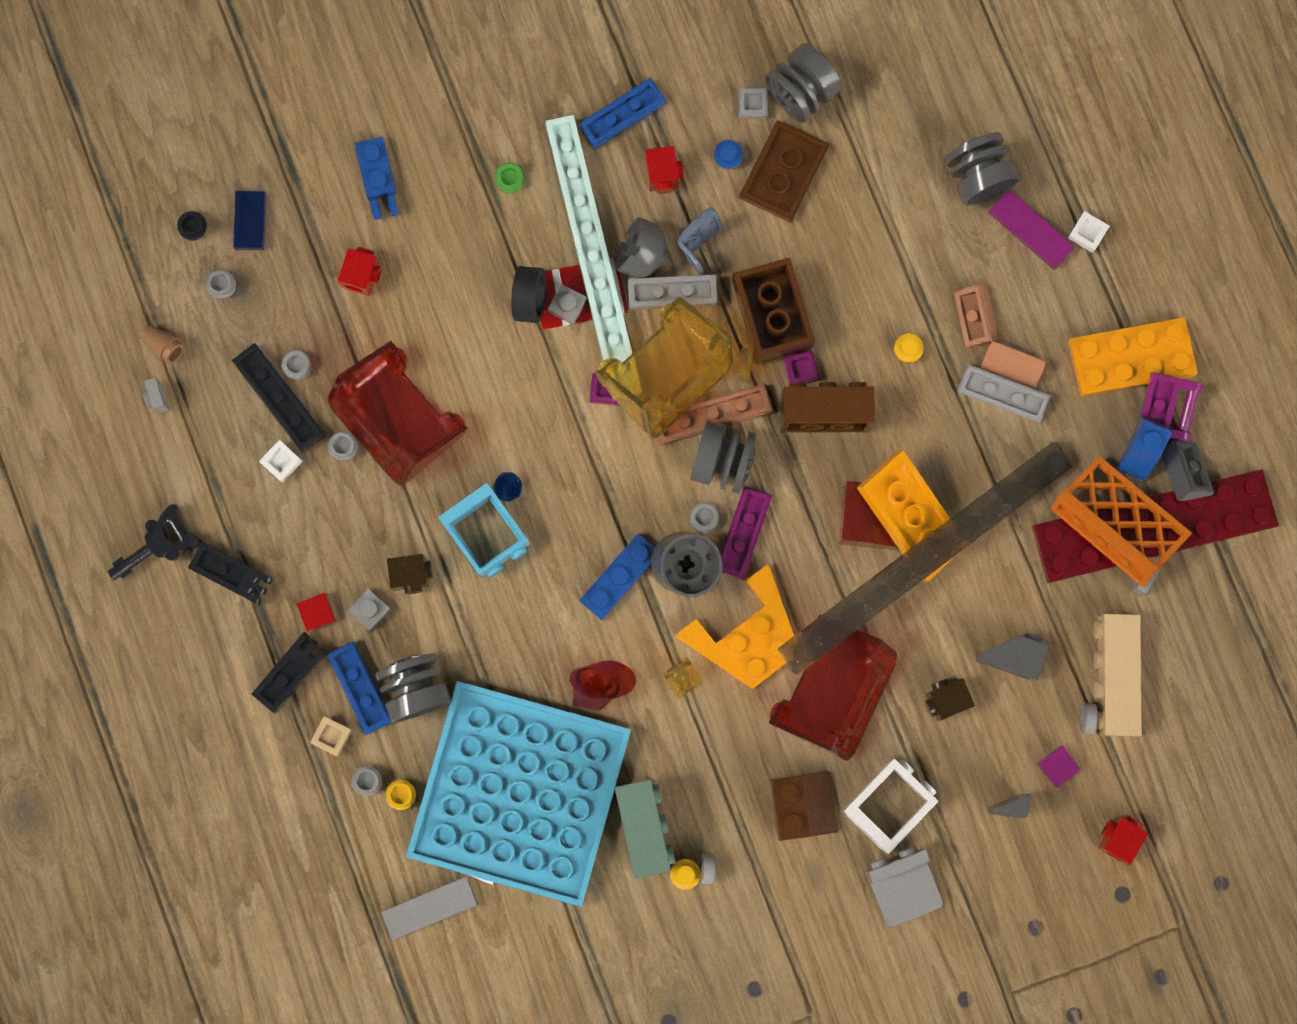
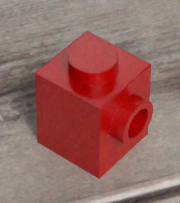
[645,146,684,194]
[337,247,382,296]
[1098,815,1149,865]

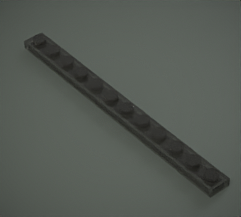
[777,442,1072,675]

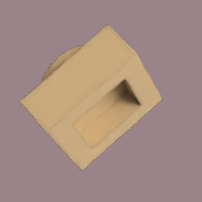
[310,716,352,757]

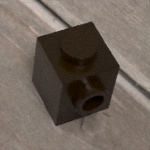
[387,554,433,594]
[925,678,975,721]

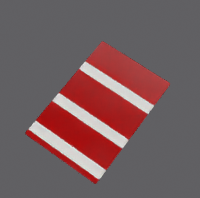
[541,257,628,330]

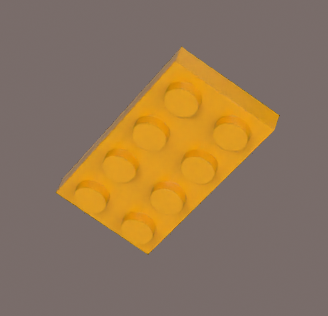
[1068,317,1198,397]
[857,450,968,582]

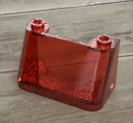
[328,341,468,486]
[769,614,897,761]

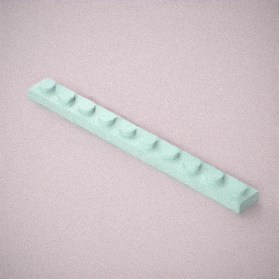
[545,115,642,401]

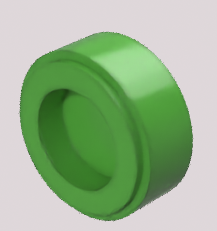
[495,163,525,194]

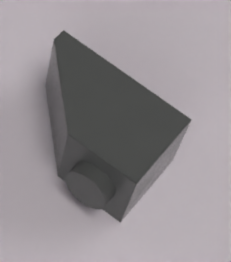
[976,633,1049,681]

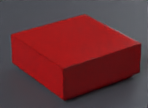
[296,593,336,632]

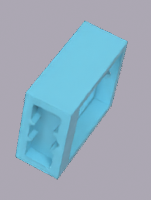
[438,483,530,579]

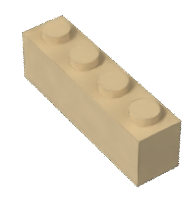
[1093,614,1142,737]

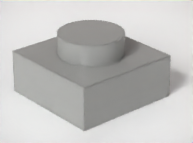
[548,284,587,325]
[143,378,170,414]
[348,589,391,631]

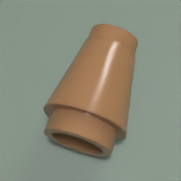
[139,324,184,364]

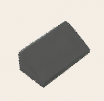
[1162,440,1214,501]
[988,794,1030,818]

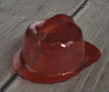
[570,660,636,711]

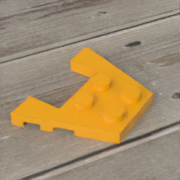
[675,565,800,689]

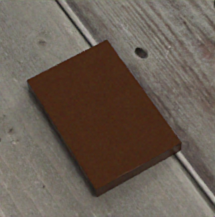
[739,120,829,223]

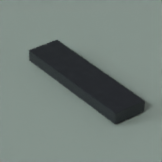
[231,343,326,453]

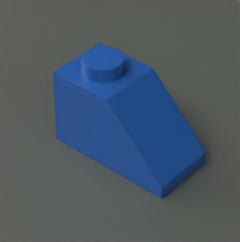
[1116,415,1172,481]

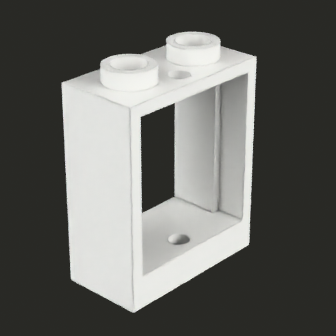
[842,758,938,854]

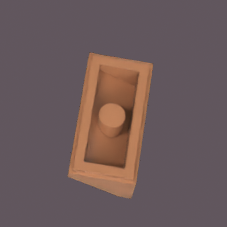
[953,284,1000,348]
[980,341,1047,389]

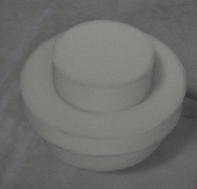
[206,270,236,299]
[328,431,358,461]
[352,766,383,796]

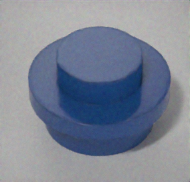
[714,140,743,169]

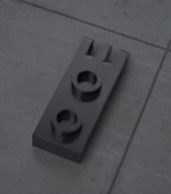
[188,542,273,605]
[251,632,328,714]

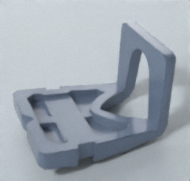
[678,207,723,275]

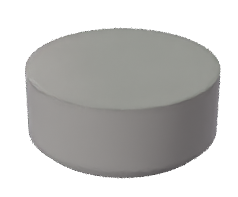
[281,350,312,381]
[689,502,719,533]
[1079,703,1097,734]
[699,853,716,885]

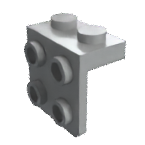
[865,846,943,927]

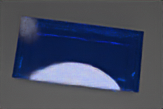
[233,191,266,250]

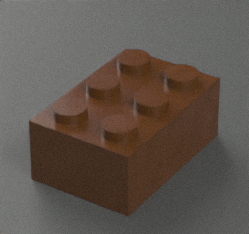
[732,257,815,364]
[780,382,875,433]

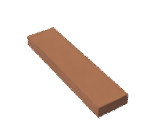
[652,383,773,446]

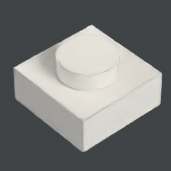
[1068,211,1109,253]
[259,440,303,483]

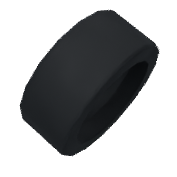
[511,266,546,323]

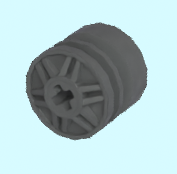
[764,43,842,123]
[944,132,1021,206]
[690,420,756,494]
[651,532,722,597]
[375,653,452,723]

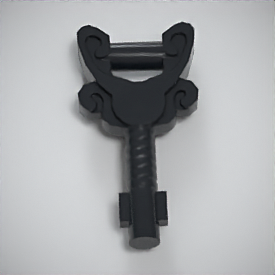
[107,504,202,580]

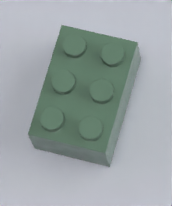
[615,779,675,879]

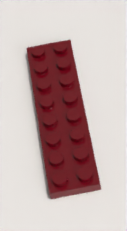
[1032,469,1279,584]

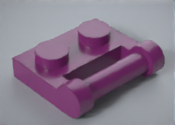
[1139,372,1204,442]

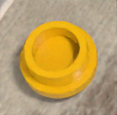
[894,333,924,363]
[386,780,416,810]
[670,859,701,890]

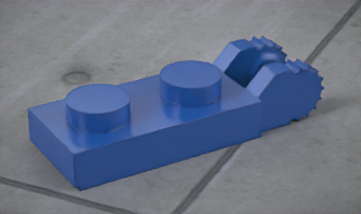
[354,136,399,220]

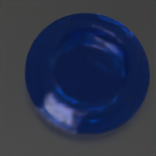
[494,472,522,502]

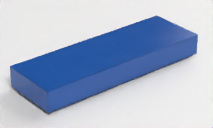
[578,77,667,150]
[326,641,391,735]

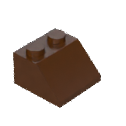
[769,772,838,841]

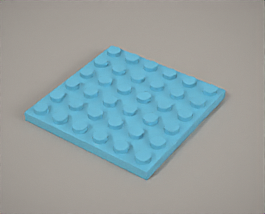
[406,681,631,907]

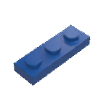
[579,534,655,621]

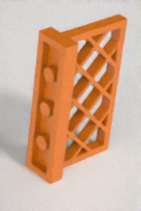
[1051,456,1192,587]

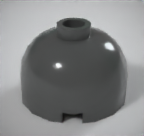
[615,217,669,278]

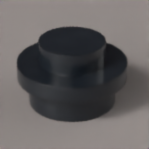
[177,211,207,241]

